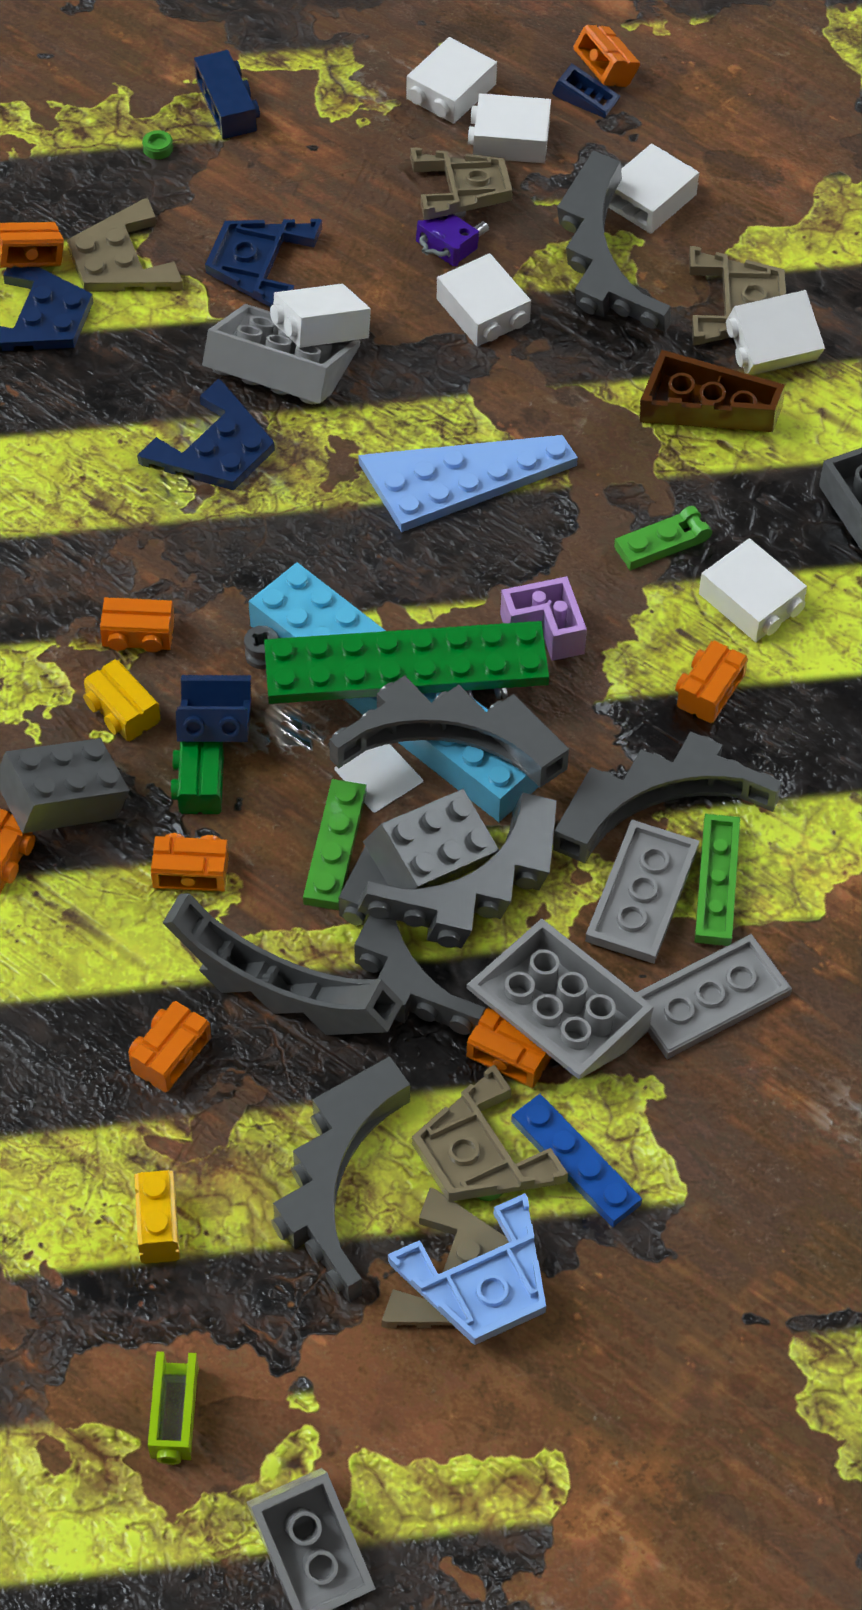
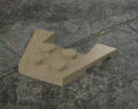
[410,148,512,220]
[67,198,183,292]
[689,246,786,345]
[412,1065,568,1202]
[382,1188,509,1328]

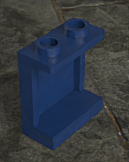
[176,675,252,742]

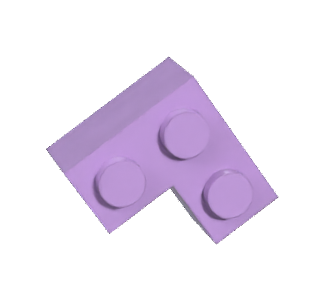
[500,576,587,661]

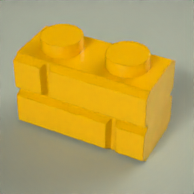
[83,659,161,742]
[134,1170,180,1264]

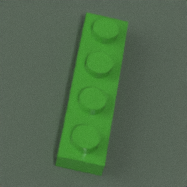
[303,779,367,910]
[694,814,740,946]

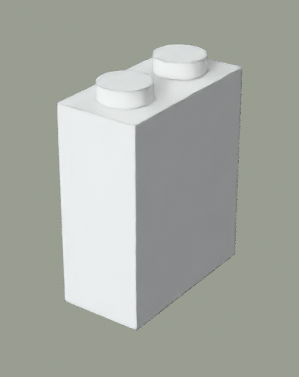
[406,37,497,124]
[468,93,551,164]
[608,143,699,234]
[437,253,531,347]
[270,284,371,348]
[726,290,825,375]
[699,538,807,642]

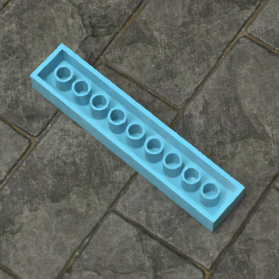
[249,562,539,822]

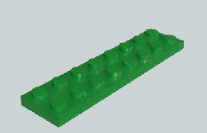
[264,621,549,704]

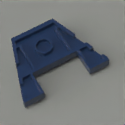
[205,219,322,307]
[0,266,93,351]
[137,379,275,490]

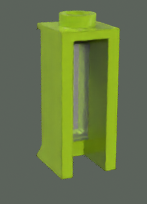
[148,1351,199,1465]

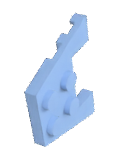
[388,1193,546,1345]

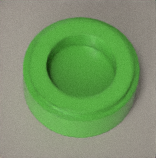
[142,130,173,160]

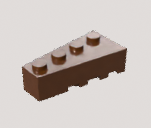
[640,349,785,432]

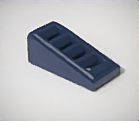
[552,63,621,118]

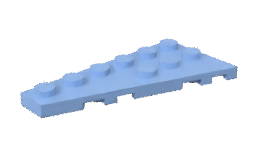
[358,435,578,532]

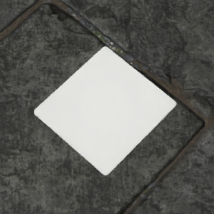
[334,744,423,813]

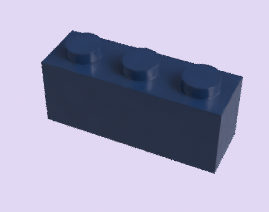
[194,50,260,139]

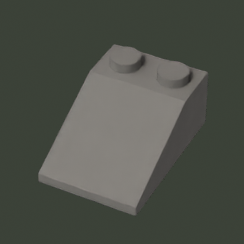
[246,1468,376,1610]

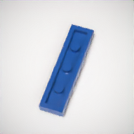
[511,1094,642,1228]

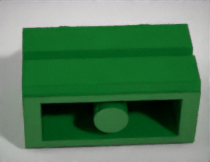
[171,742,224,814]

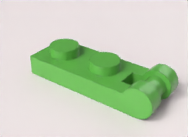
[614,506,712,570]

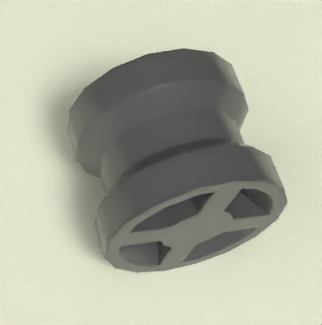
[244,626,278,669]

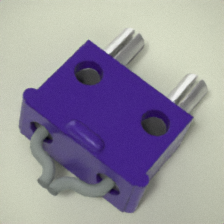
[416,211,489,266]

